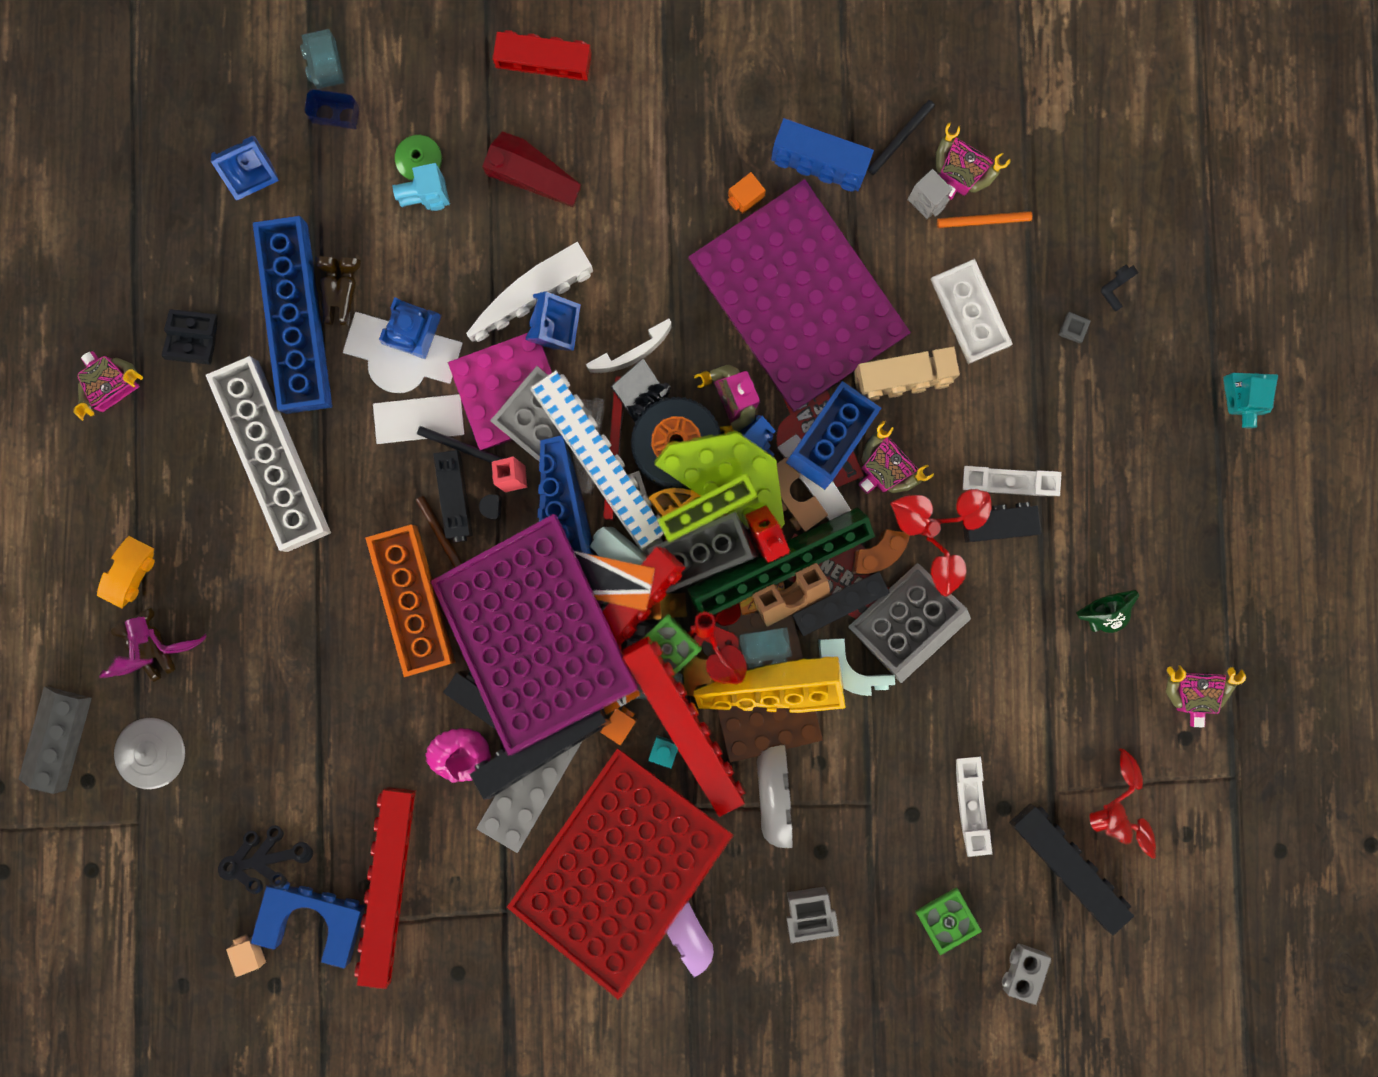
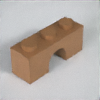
[777,457,828,533]
[752,563,831,627]

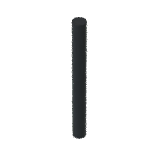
[867,100,935,175]
[417,426,505,463]

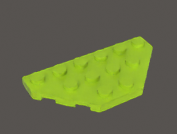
[654,431,785,529]

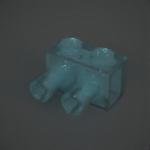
[739,627,792,668]

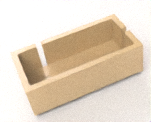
[853,347,960,401]

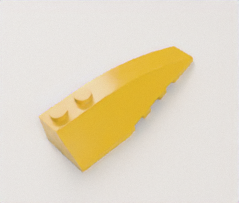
[694,657,845,713]

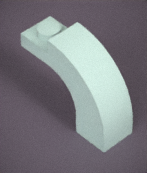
[818,638,895,696]

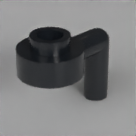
[1101,264,1139,312]

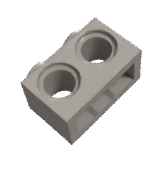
[908,169,953,219]
[1002,943,1051,1005]

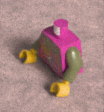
[936,122,1011,200]
[74,351,143,421]
[694,365,760,434]
[858,421,934,494]
[1165,665,1246,727]

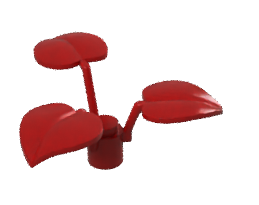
[891,489,992,597]
[688,603,747,684]
[1089,748,1156,859]

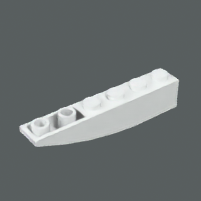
[466,242,593,342]

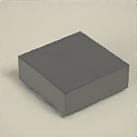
[1059,312,1091,343]

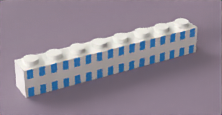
[531,371,664,549]

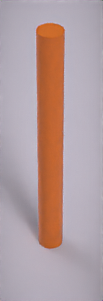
[937,211,1032,228]

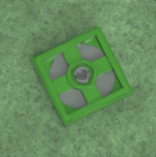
[641,613,702,677]
[915,887,982,955]

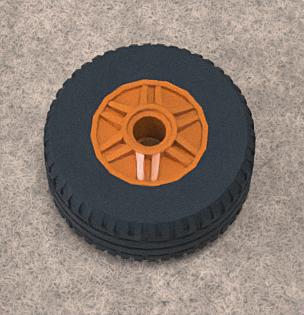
[631,397,721,489]

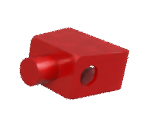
[744,505,790,562]

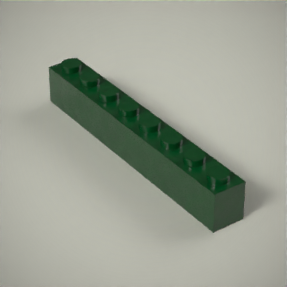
[687,507,875,615]

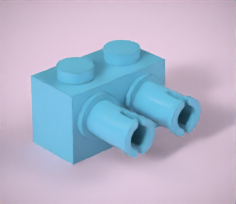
[392,163,450,211]

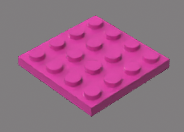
[448,333,552,450]

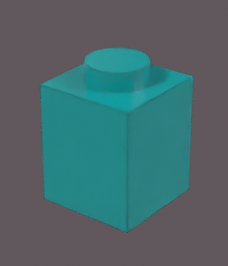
[1239,374,1276,412]
[648,735,678,768]

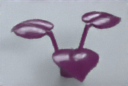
[99,617,207,678]

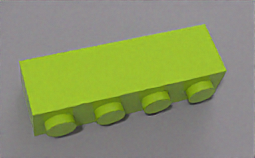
[658,474,758,543]

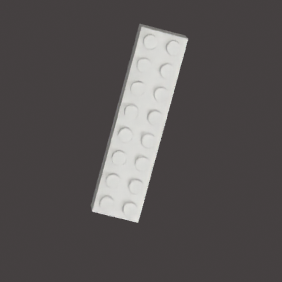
[206,356,331,552]

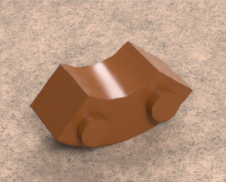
[851,530,910,575]

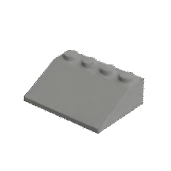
[848,563,971,683]

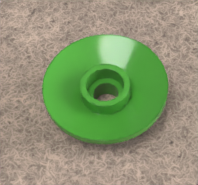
[395,135,442,181]

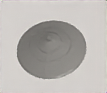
[114,718,185,789]

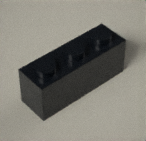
[962,502,1041,543]

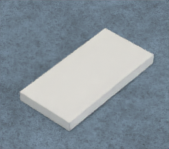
[931,259,1013,364]

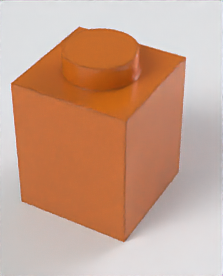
[728,172,766,214]
[600,706,637,746]

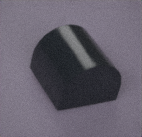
[479,494,502,520]

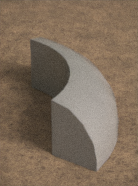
[756,745,792,848]

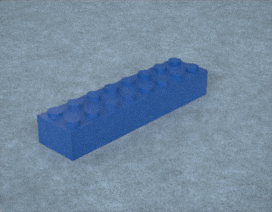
[253,216,332,414]

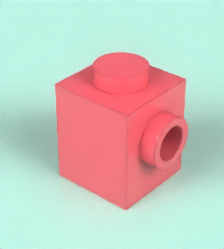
[492,457,527,493]

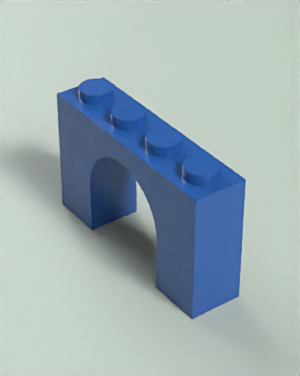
[251,880,366,968]

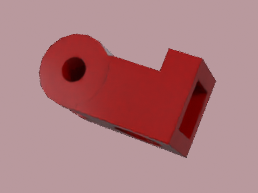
[693,626,739,650]

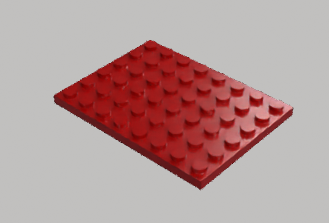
[506,748,733,999]

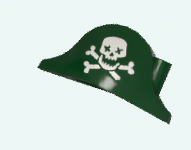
[1076,590,1139,633]

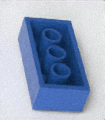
[771,118,874,191]
[786,381,881,490]

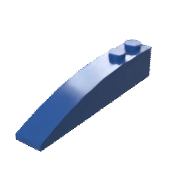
[537,435,595,555]

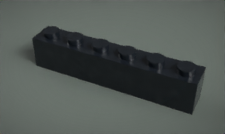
[469,708,612,800]
[1009,804,1134,936]

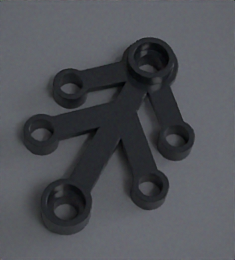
[218,825,313,894]

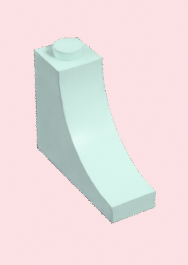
[590,527,648,611]

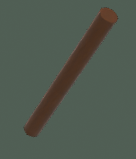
[416,496,463,568]

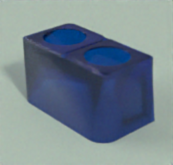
[305,89,360,129]

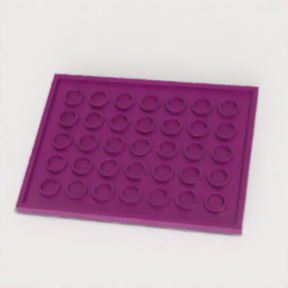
[688,179,911,413]
[430,514,639,755]

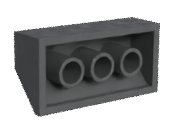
[647,512,759,593]
[19,686,92,794]

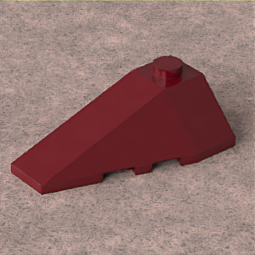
[482,131,581,207]

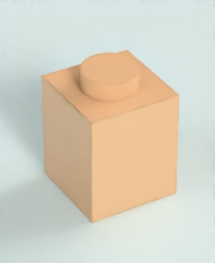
[226,934,266,977]

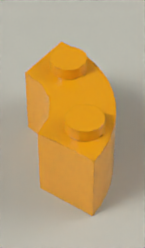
[648,488,702,517]
[97,536,155,608]

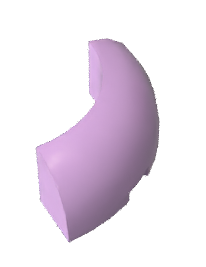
[667,901,714,977]

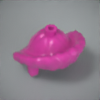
[426,728,491,783]

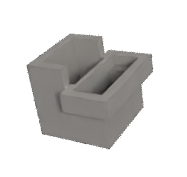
[787,886,839,943]

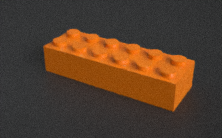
[366,524,456,677]

